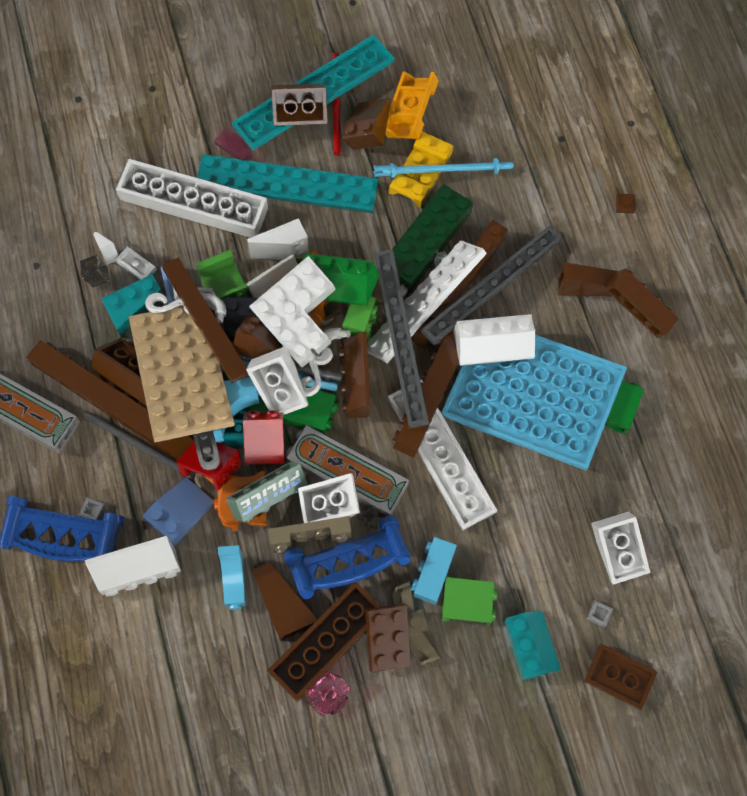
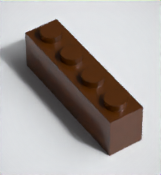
[604,268,679,338]

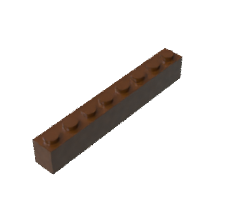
[411,220,508,349]
[392,330,459,458]

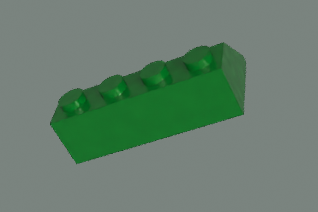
[302,253,379,306]

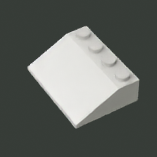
[85,536,181,597]

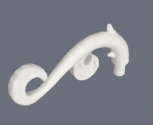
[145,291,226,324]
[300,328,350,397]

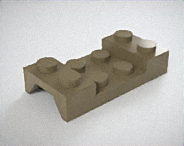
[268,516,352,554]

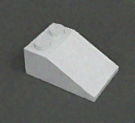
[247,218,309,260]
[246,346,308,415]
[298,473,360,523]
[591,512,651,584]

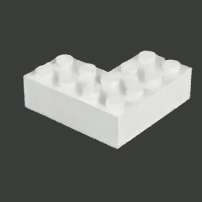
[249,256,336,368]

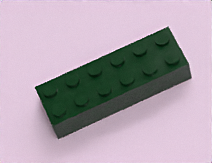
[392,184,474,292]

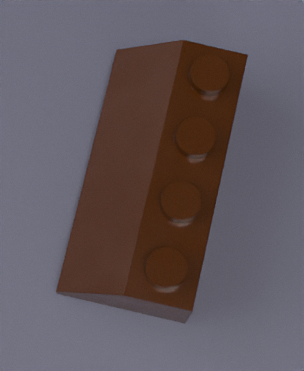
[340,332,370,418]
[91,338,147,406]

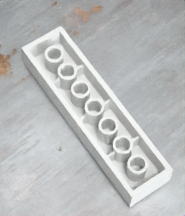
[116,159,268,238]

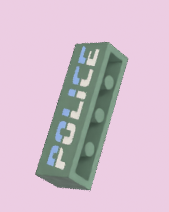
[226,462,308,522]

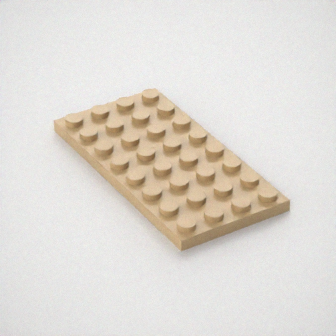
[129,306,234,443]

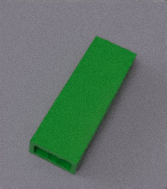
[222,371,339,435]

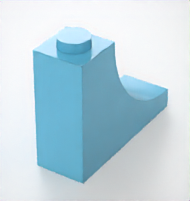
[213,377,260,442]
[218,545,246,610]

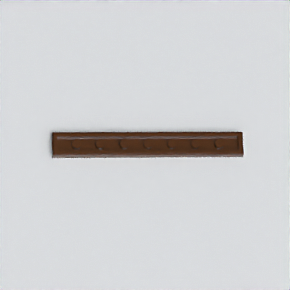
[161,257,249,383]

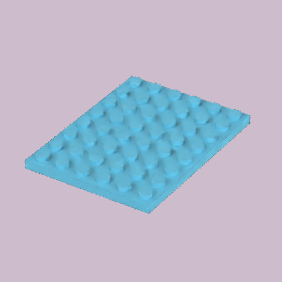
[441,317,627,471]

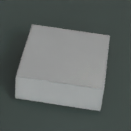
[79,497,106,520]
[586,600,613,628]

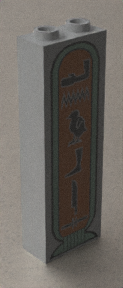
[0,374,80,454]
[286,425,409,516]

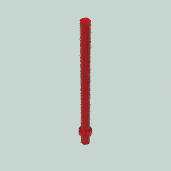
[332,53,341,156]

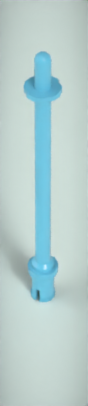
[373,158,514,178]

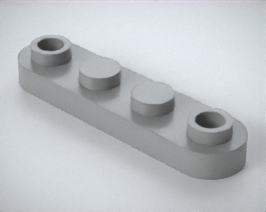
[193,430,220,470]

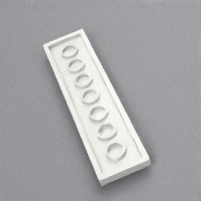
[367,241,487,363]
[388,380,497,531]

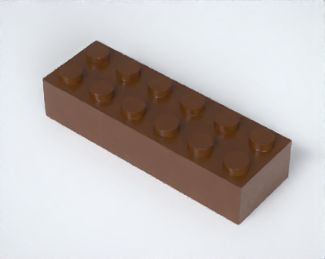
[267,582,381,703]

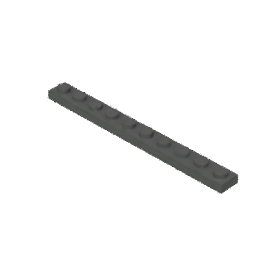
[421,226,562,345]
[374,249,429,429]

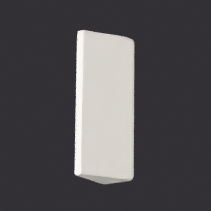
[247,254,298,298]

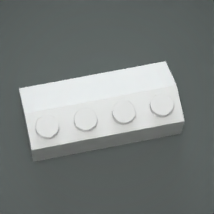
[453,314,535,366]

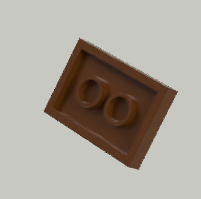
[365,603,411,673]
[583,644,658,710]

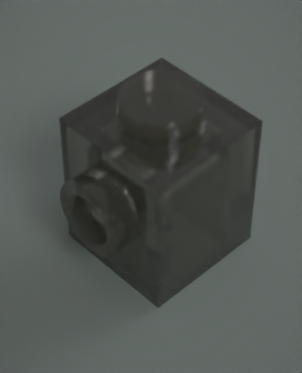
[80,255,109,288]

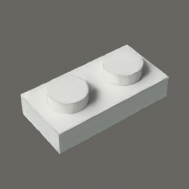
[115,246,156,280]

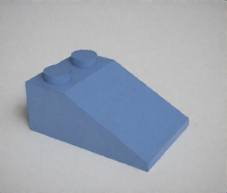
[143,477,214,546]

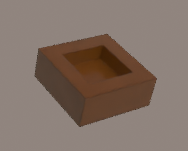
[616,193,636,214]

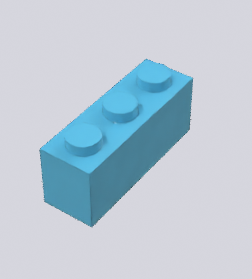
[411,537,457,605]

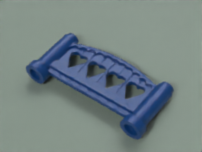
[0,496,124,562]
[284,515,411,599]

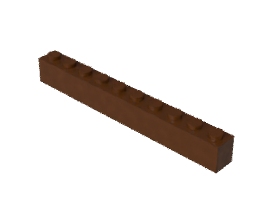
[26,340,194,461]

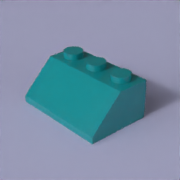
[503,610,561,681]

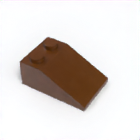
[342,98,391,150]
[233,316,293,359]

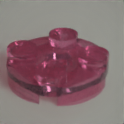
[307,672,350,716]

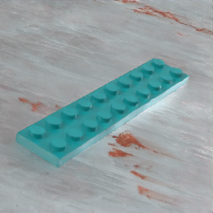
[232,34,395,151]
[197,154,378,214]

